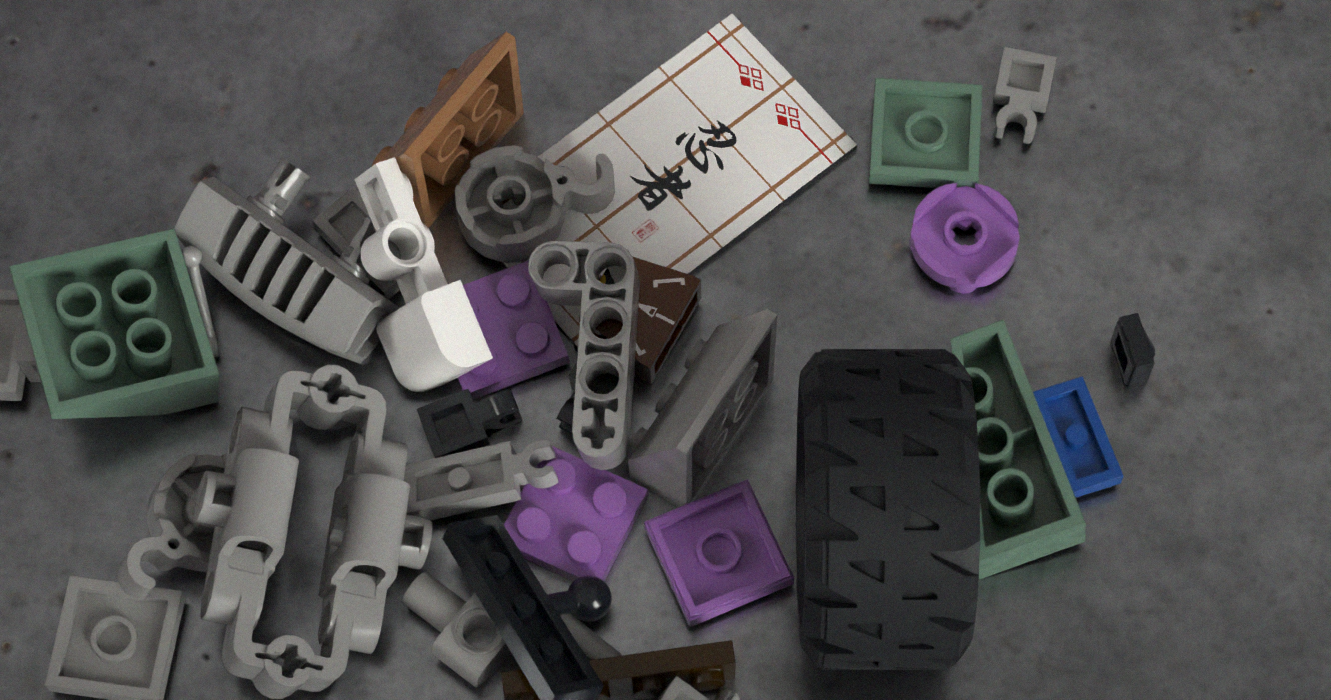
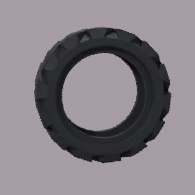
[796,349,980,670]

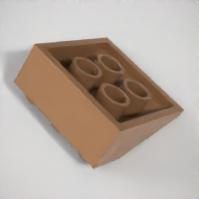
[372,31,524,228]

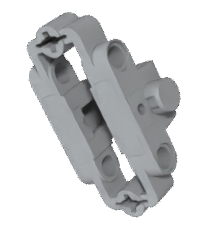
[194,365,432,699]

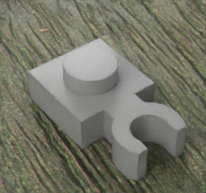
[993,47,1057,144]

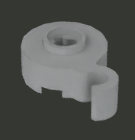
[454,145,615,263]
[117,453,227,600]

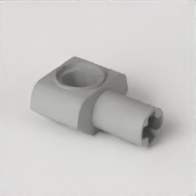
[402,571,511,688]

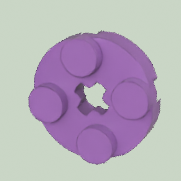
[909,183,1020,294]

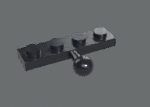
[442,515,612,700]

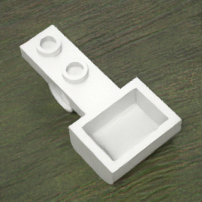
[354,157,493,392]

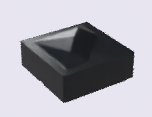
[1111,313,1155,388]

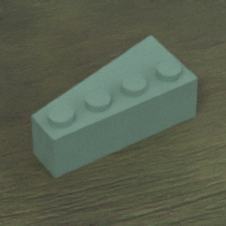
[951,319,1086,580]

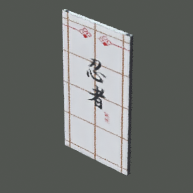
[499,14,857,352]

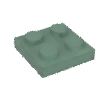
[869,78,983,188]

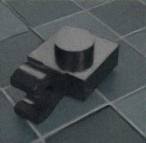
[416,389,522,458]

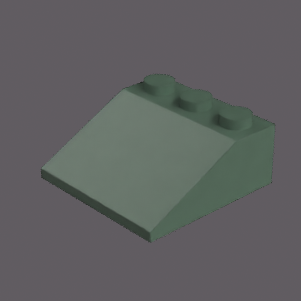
[9,228,219,419]

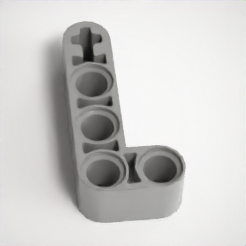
[528,241,640,470]

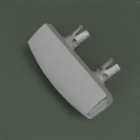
[175,157,399,364]

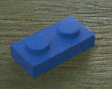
[1033,376,1123,498]

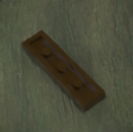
[501,640,736,700]

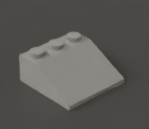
[626,309,778,508]

